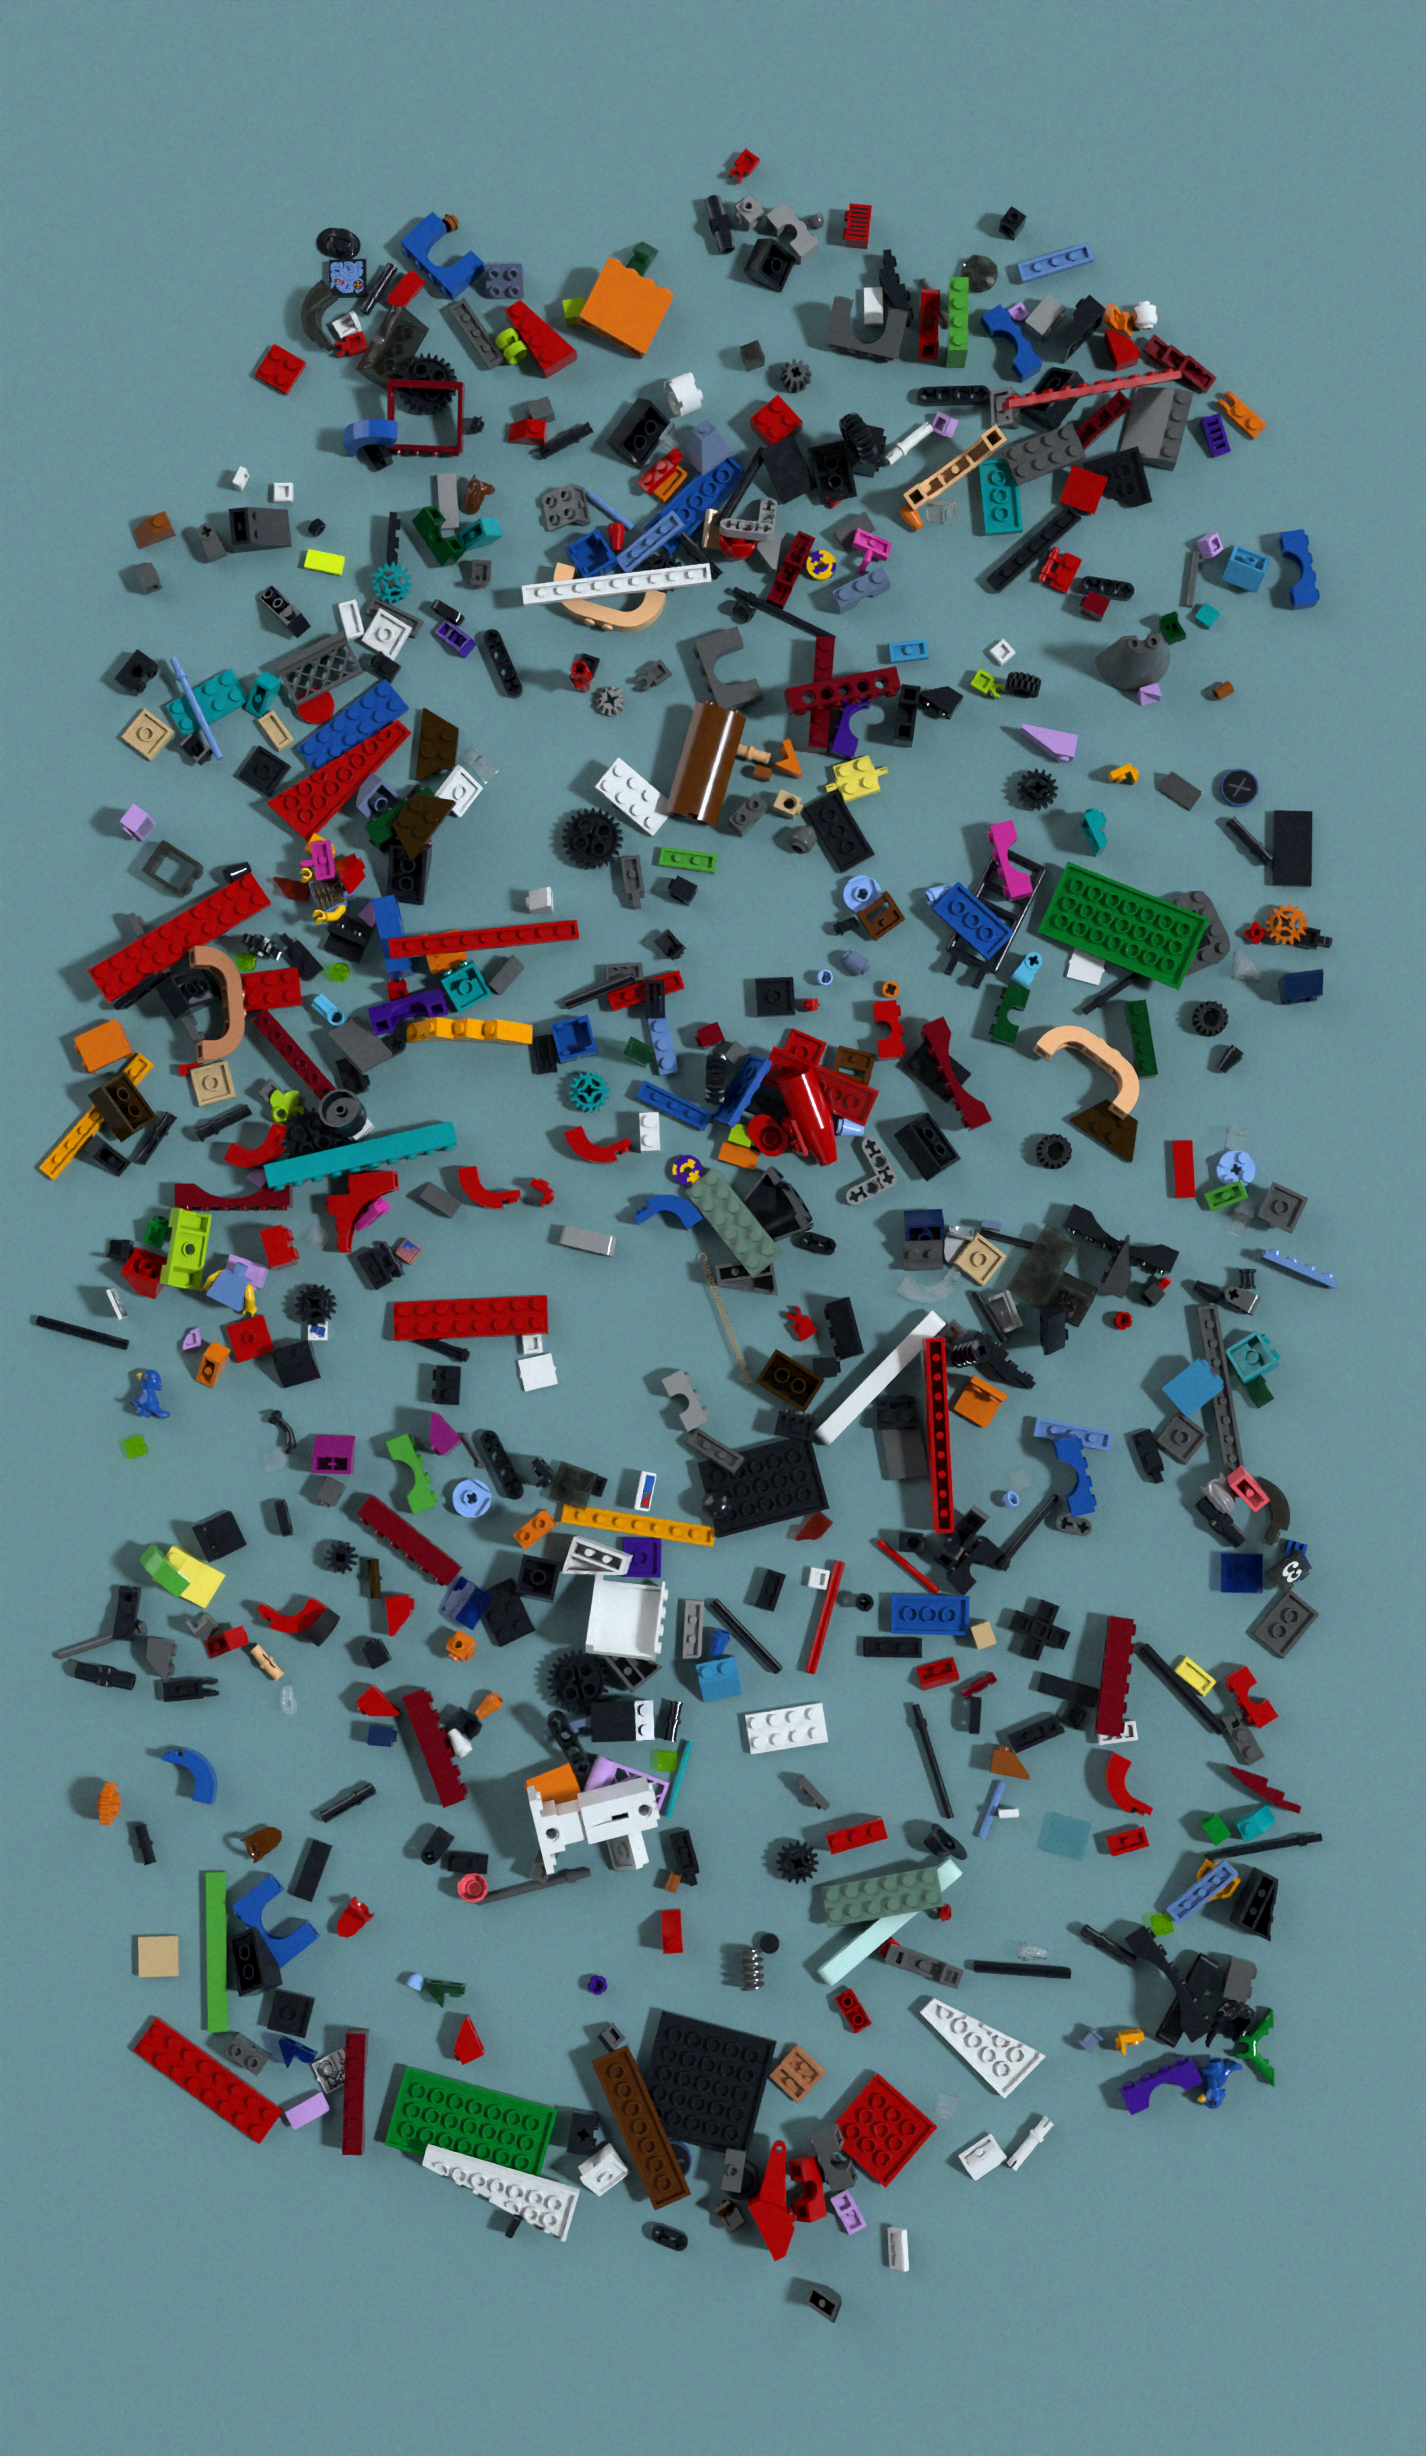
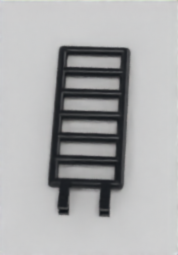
[944,849,1047,989]

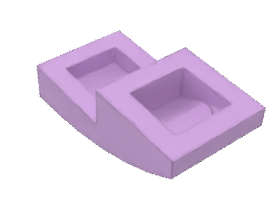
[284,2092,331,2130]
[830,2189,868,2235]

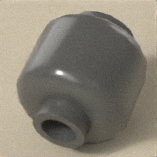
[789,825,817,854]

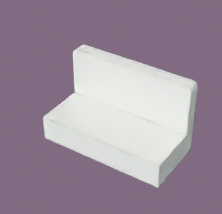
[958,2133,1007,2181]

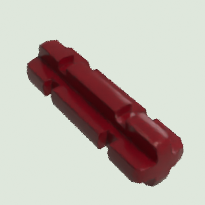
[960,1672,997,1699]

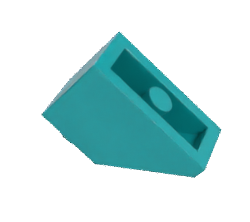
[458,518,503,552]
[245,671,282,718]
[1232,1804,1277,1843]

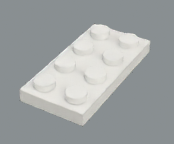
[594,758,670,837]
[745,1702,828,1754]

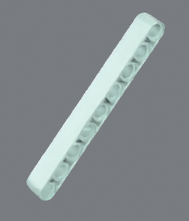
[817,1857,962,1987]

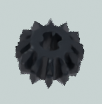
[325,1541,359,1574]

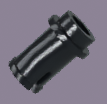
[833,916,859,936]

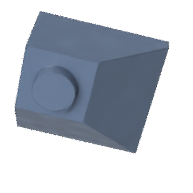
[682,419,733,476]
[356,773,402,820]

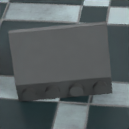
[1120,387,1194,471]

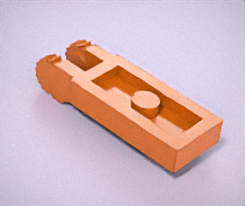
[1216,391,1267,440]

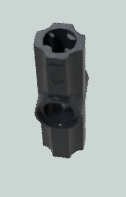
[704,195,735,255]
[1194,1496,1248,1549]
[75,1661,136,1691]

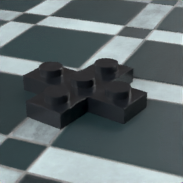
[1009,1599,1071,1661]

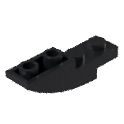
[879,249,914,327]
[974,1330,1036,1390]

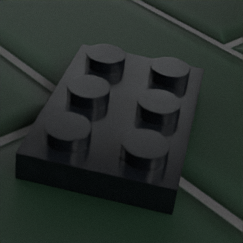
[903,1042,971,1103]
[476,1578,535,1647]

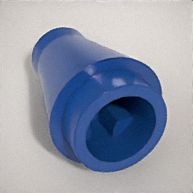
[709,1628,730,1659]

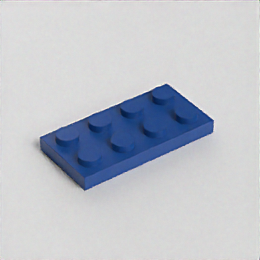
[932,881,1014,961]
[711,1053,772,1128]
[891,1594,970,1636]

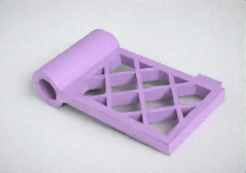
[583,1755,670,1811]

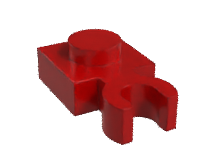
[729,148,760,184]
[333,331,369,358]
[787,1306,818,1342]

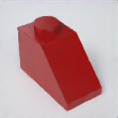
[1103,329,1140,372]
[508,419,547,447]
[334,853,366,895]
[385,1594,415,1637]
[204,1625,249,1659]
[355,1684,401,1716]
[661,1909,684,1954]
[453,2015,486,2065]

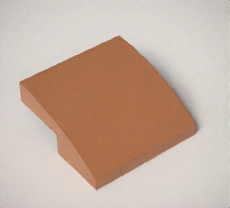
[769,2044,826,2103]

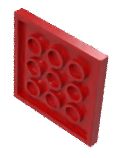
[832,2072,937,2188]

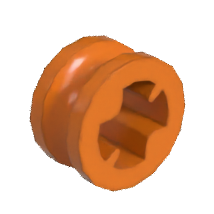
[882,981,899,999]

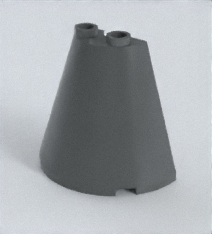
[1095,633,1171,692]

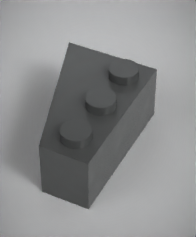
[715,1261,778,1296]

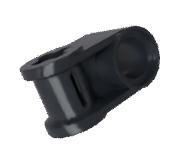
[421,1826,455,1865]

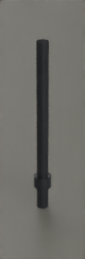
[732,587,836,639]
[1082,972,1142,1015]
[912,1704,954,1819]
[1205,1833,1322,1861]

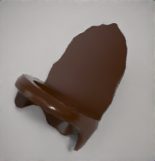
[464,474,495,515]
[240,1827,282,1863]

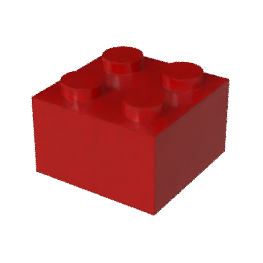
[750,395,803,447]
[259,1224,300,1271]

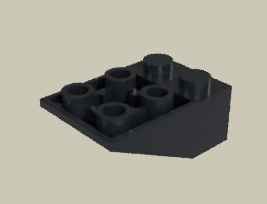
[228,507,292,553]

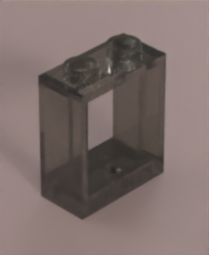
[142,840,204,899]

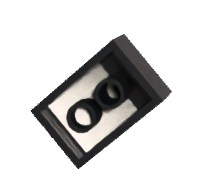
[1061,294,1106,364]
[808,439,857,505]
[386,839,432,905]
[155,969,222,1020]
[590,1699,655,1743]
[227,1927,283,1997]

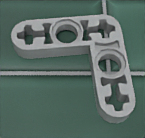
[719,498,778,541]
[846,1137,897,1206]

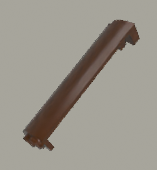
[665,700,746,827]

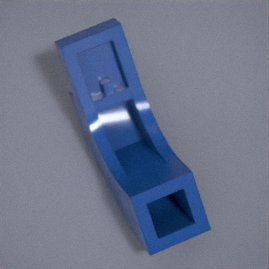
[344,419,398,457]
[634,1195,703,1231]
[162,1748,217,1805]

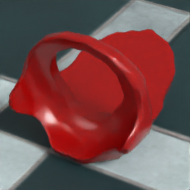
[337,1896,375,1938]

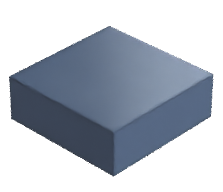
[980,1220,1002,1232]

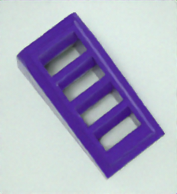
[1200,413,1231,458]
[434,619,476,658]

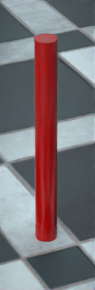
[876,1538,940,1594]

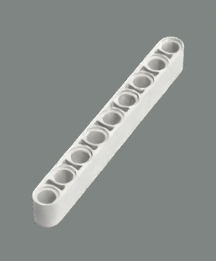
[814,1310,946,1447]

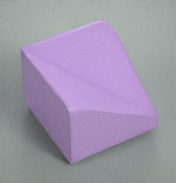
[932,412,959,438]
[1196,532,1223,559]
[1137,683,1162,706]

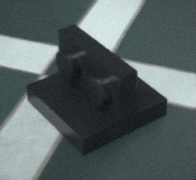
[323,915,374,964]

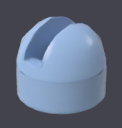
[817,970,833,985]
[1002,1491,1019,1508]
[407,1974,424,1991]

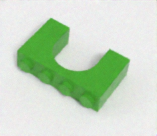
[946,277,969,368]

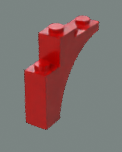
[326,1170,399,1254]

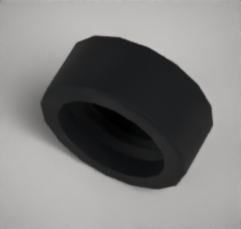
[306,1608,340,1647]
[721,2160,759,2200]

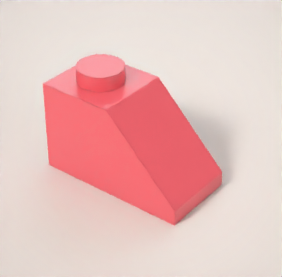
[1226,1465,1270,1512]

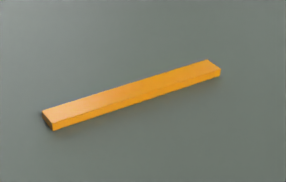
[39,1053,155,1181]
[561,1503,716,1547]

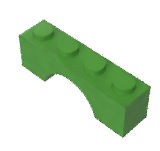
[386,1433,438,1514]

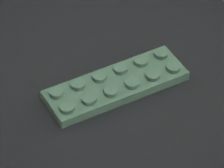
[685,1167,783,1278]
[821,1866,944,1928]

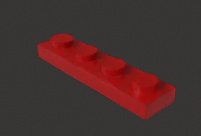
[607,970,685,1012]

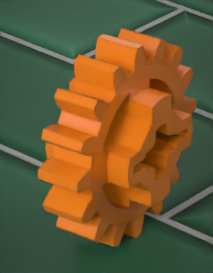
[1266,904,1308,946]
[96,1782,121,1826]

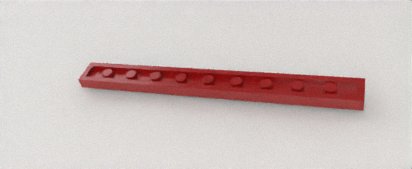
[1002,368,1182,411]
[388,920,579,960]

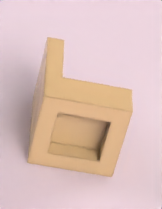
[969,1620,996,1650]

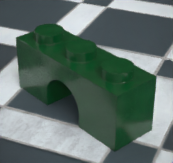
[412,505,466,567]
[988,983,1031,1047]

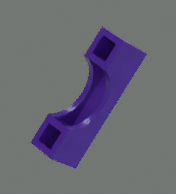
[829,685,871,761]
[368,987,449,1036]
[1119,2056,1203,2115]

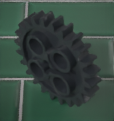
[397,353,457,415]
[562,808,623,870]
[281,1107,343,1159]
[547,1649,610,1714]

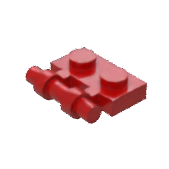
[1038,546,1082,595]

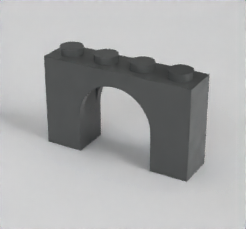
[825,295,909,361]
[692,626,763,710]

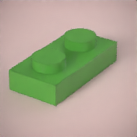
[1204,1179,1249,1212]

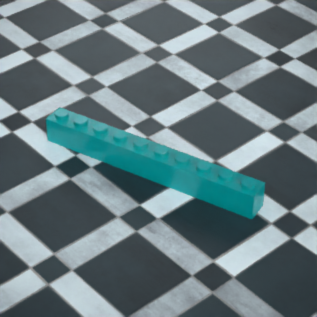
[263,1121,457,1192]

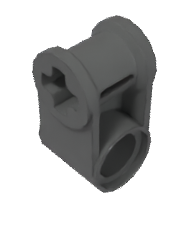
[198,523,227,563]
[1221,1286,1261,1316]

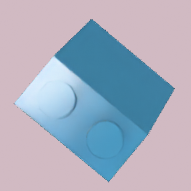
[1221,545,1270,593]
[696,1656,742,1702]

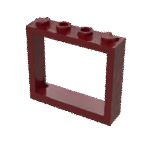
[387,379,465,456]

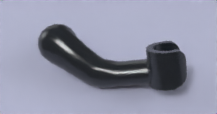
[268,1410,297,1454]

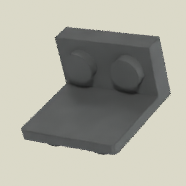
[542,483,591,532]

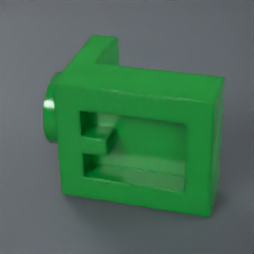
[143,1216,169,1248]

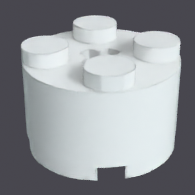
[664,372,703,418]

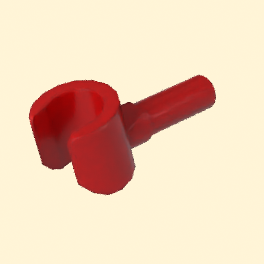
[178,1062,204,1077]

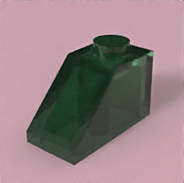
[624,1036,655,1068]

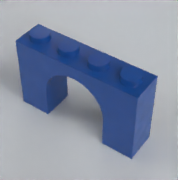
[400,211,485,300]
[232,1874,320,1969]

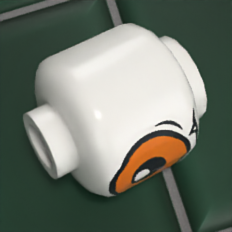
[1132,301,1157,331]

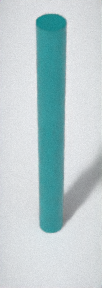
[664,1740,694,1818]

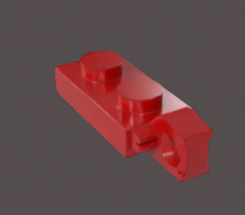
[636,448,684,495]

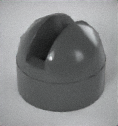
[808,212,824,229]

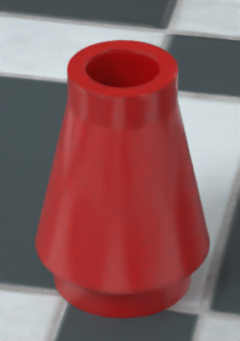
[607,523,625,552]

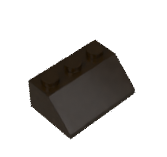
[88,1071,157,1143]
[755,1349,825,1413]

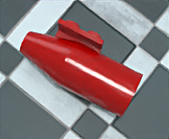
[777,1067,838,1166]

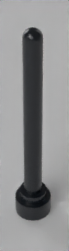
[994,1494,1059,1572]

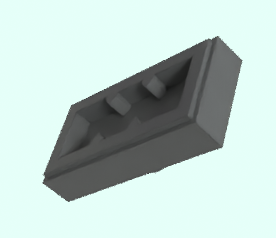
[604,962,643,983]
[721,2148,746,2193]

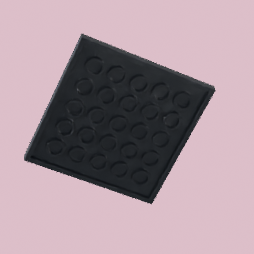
[644,2010,777,2159]

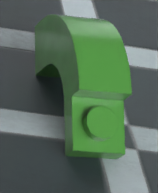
[139,1544,191,1598]

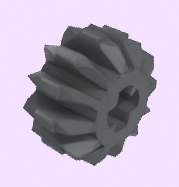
[780,359,812,393]

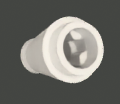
[447,1728,473,1758]

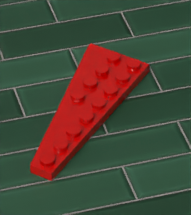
[267,720,412,842]

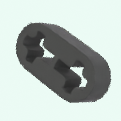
[1055,1514,1092,1536]

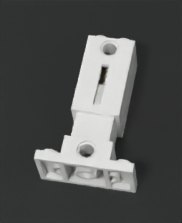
[527,1776,660,1874]

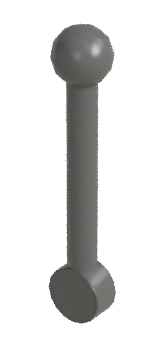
[461,1433,485,1469]

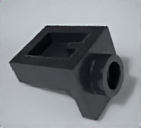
[370,651,401,683]

